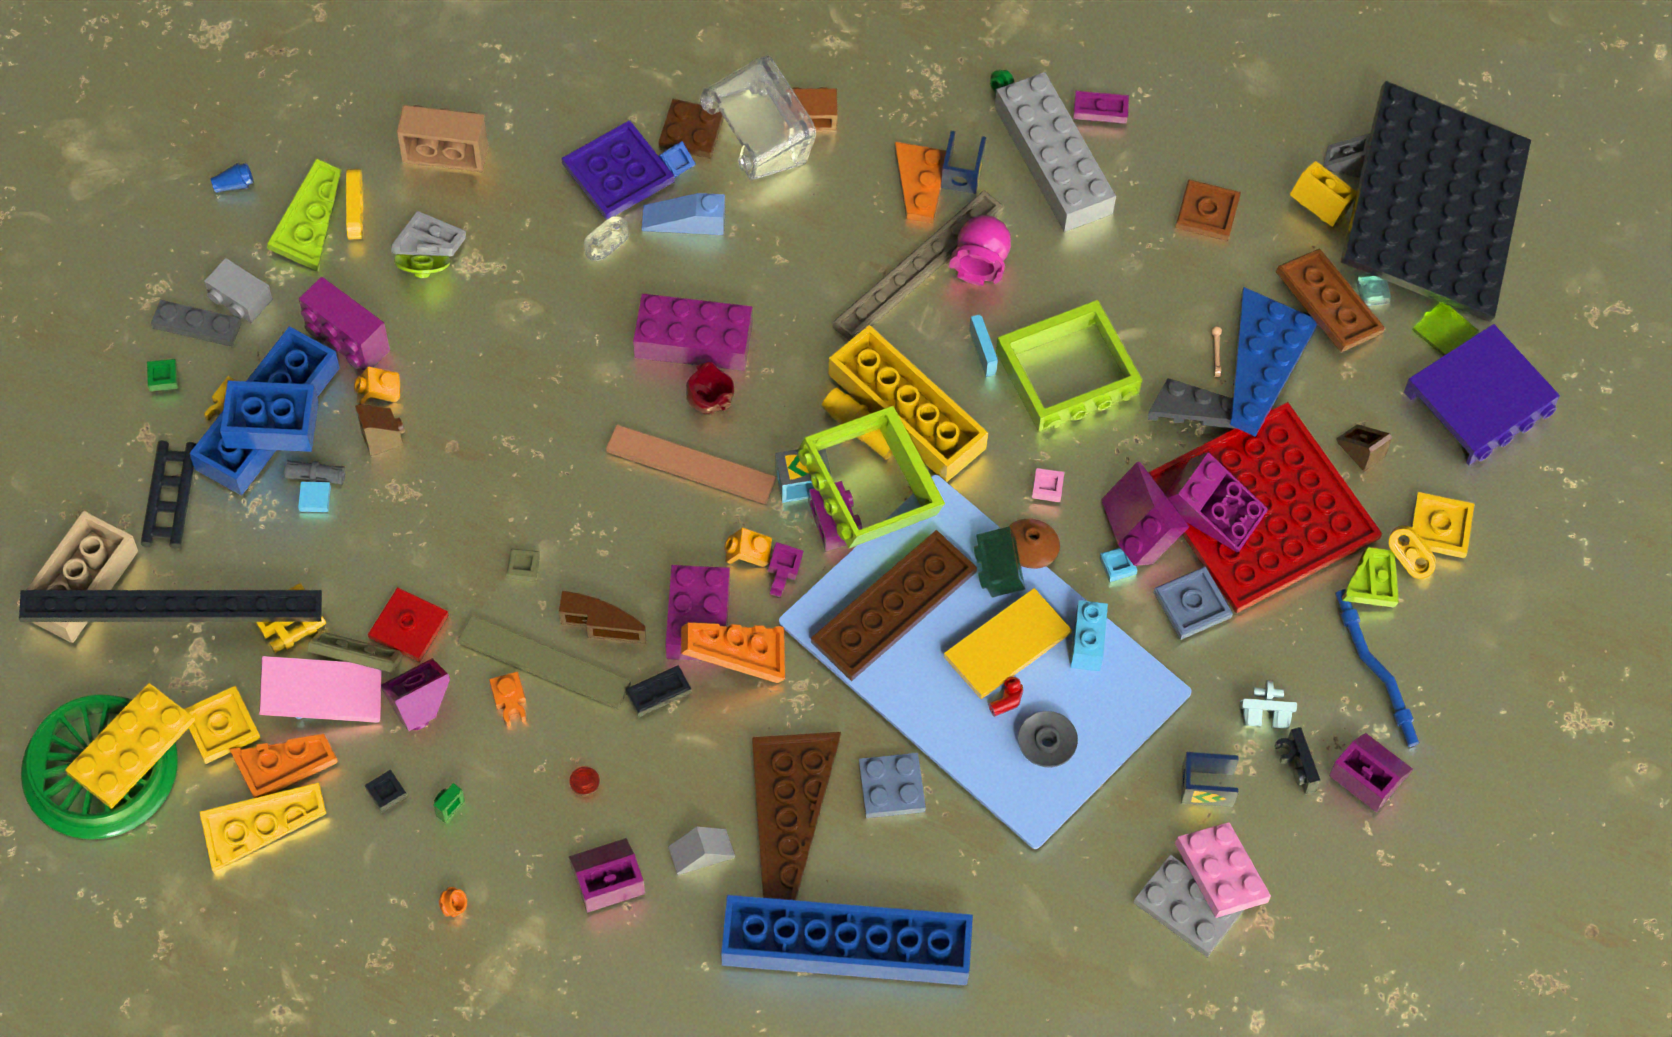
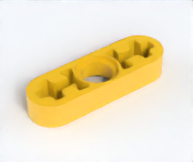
[346,169,363,240]

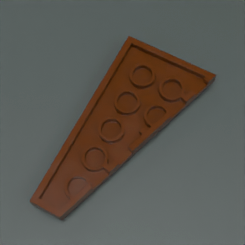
[752,732,841,900]

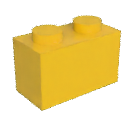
[1290,161,1357,227]

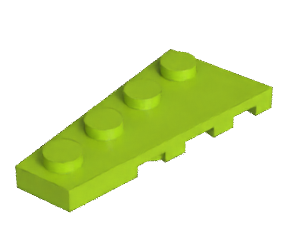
[267,159,341,271]

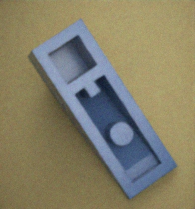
[642,193,725,235]

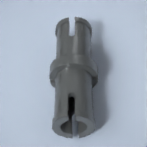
[285,460,345,485]

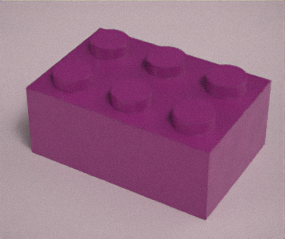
[299,277,390,371]
[665,565,730,661]

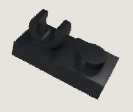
[1275,727,1321,794]

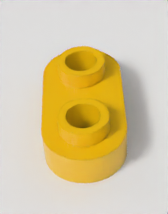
[1389,525,1436,579]

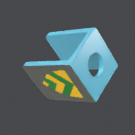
[775,449,831,503]

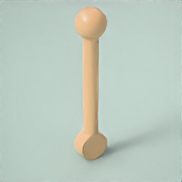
[1211,326,1222,377]

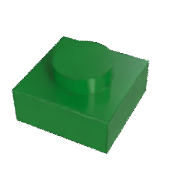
[147,359,178,391]
[433,783,465,823]

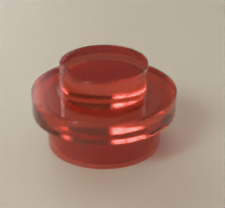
[570,766,600,796]

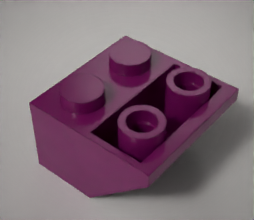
[1329,733,1413,813]
[569,838,645,913]

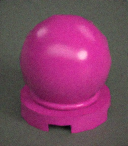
[949,215,1011,286]

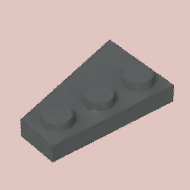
[1148,378,1235,428]

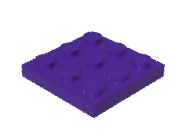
[562,120,675,221]

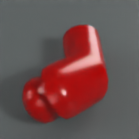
[988,677,1023,717]

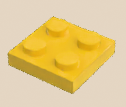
[1411,492,1474,558]
[184,685,261,764]

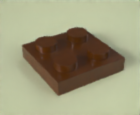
[659,99,724,159]

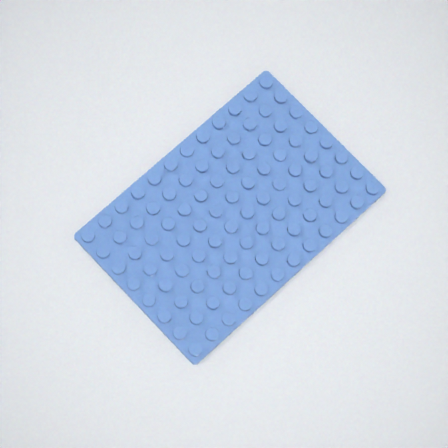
[779,475,1191,849]

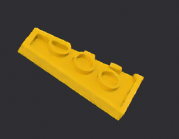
[200,783,327,872]

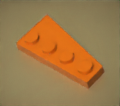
[681,623,785,683]

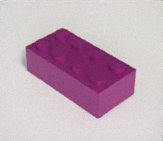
[633,293,753,371]

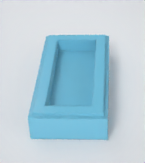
[969,314,998,377]

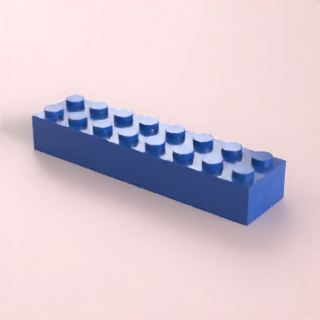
[721,895,973,985]

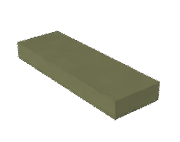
[308,631,402,673]

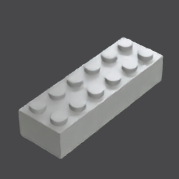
[995,72,1116,232]

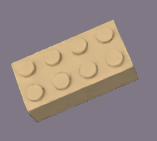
[17,511,138,643]

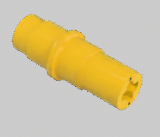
[821,388,893,460]

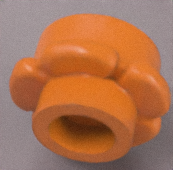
[439,887,467,917]

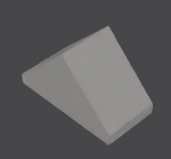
[1323,133,1370,178]
[668,827,735,875]

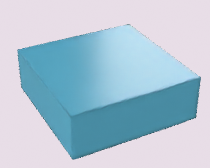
[298,482,331,512]
[1100,548,1137,582]

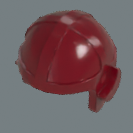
[686,362,734,415]

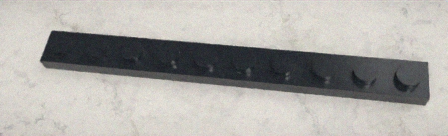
[19,590,322,622]

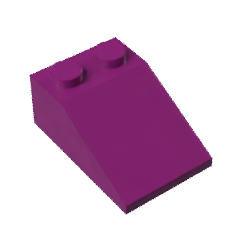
[1101,462,1189,566]

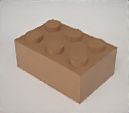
[397,105,488,172]

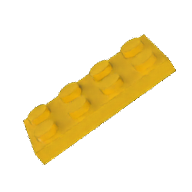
[65,683,195,809]

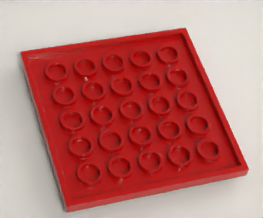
[1148,402,1382,614]

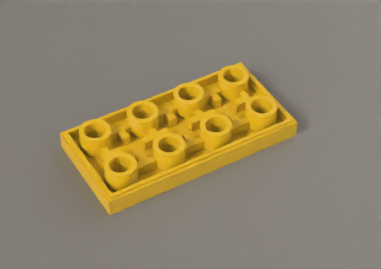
[944,588,1072,699]

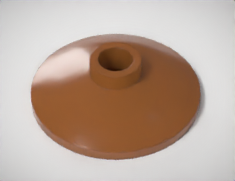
[1003,518,1060,569]

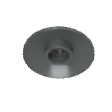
[1018,711,1078,768]

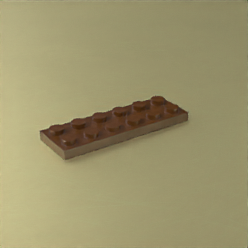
[811,530,977,681]

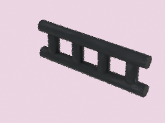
[141,440,196,549]

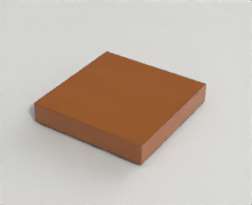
[1175,179,1241,241]

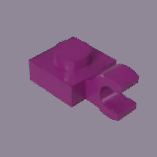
[767,542,804,597]

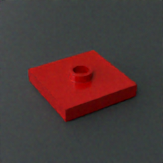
[368,587,449,663]

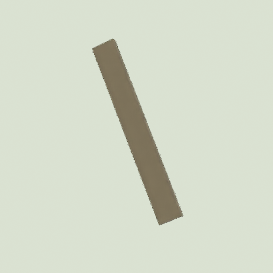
[832,190,1004,341]

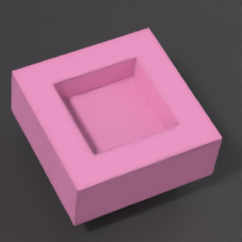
[1032,468,1065,502]

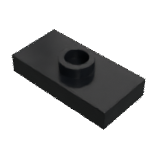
[625,665,692,717]

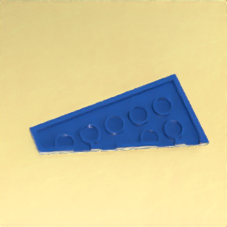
[1230,287,1318,437]

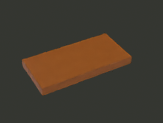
[1276,248,1386,352]

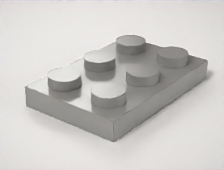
[1134,855,1244,957]

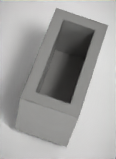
[204,258,273,323]

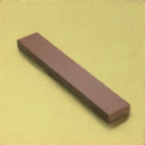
[606,425,776,505]

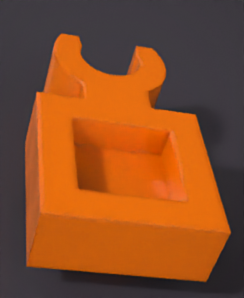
[489,672,526,727]

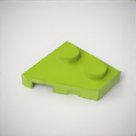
[1342,547,1399,607]

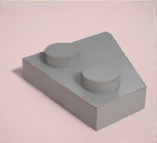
[391,211,466,256]

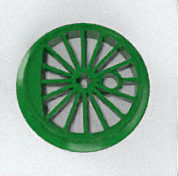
[21,695,178,839]

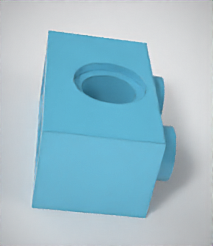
[1071,600,1108,671]

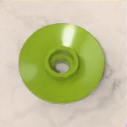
[394,254,450,278]

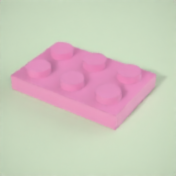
[1175,822,1271,918]

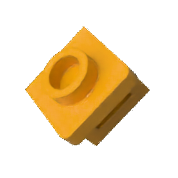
[354,367,400,404]
[724,527,772,567]

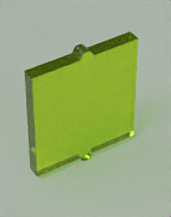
[1412,303,1479,356]

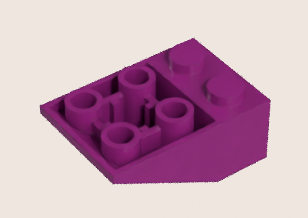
[1165,452,1268,552]

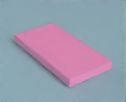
[259,656,381,723]

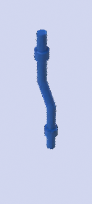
[1335,589,1419,747]

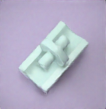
[1240,680,1297,729]

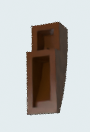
[559,591,646,644]

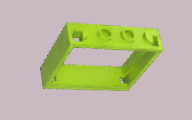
[996,300,1142,432]
[798,406,945,548]

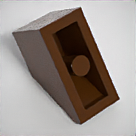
[355,404,405,456]

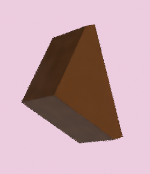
[1336,424,1392,471]

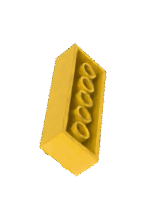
[828,325,988,482]

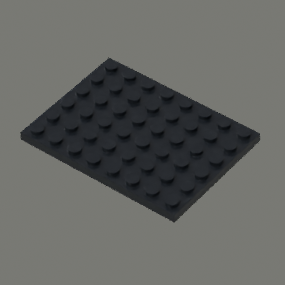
[1341,81,1531,322]

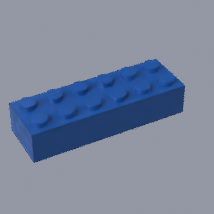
[189,326,340,496]

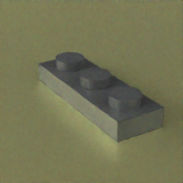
[151,300,241,347]

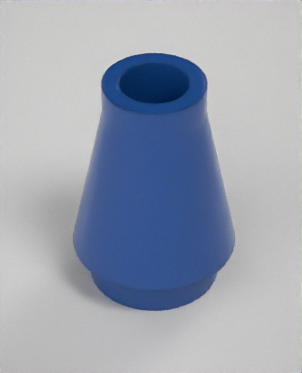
[211,162,254,193]

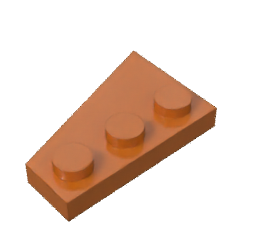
[895,142,946,223]
[229,734,338,798]

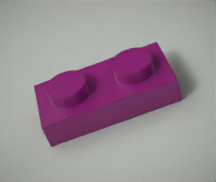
[1073,91,1129,124]

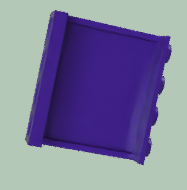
[1404,324,1560,465]

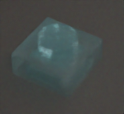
[1357,276,1391,306]

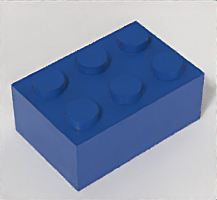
[220,381,319,452]

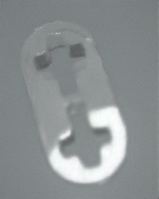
[584,216,629,261]

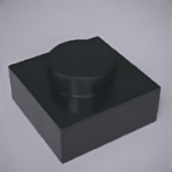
[365,770,407,813]

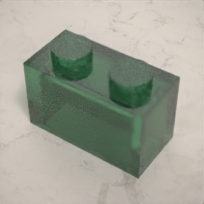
[974,526,1025,598]

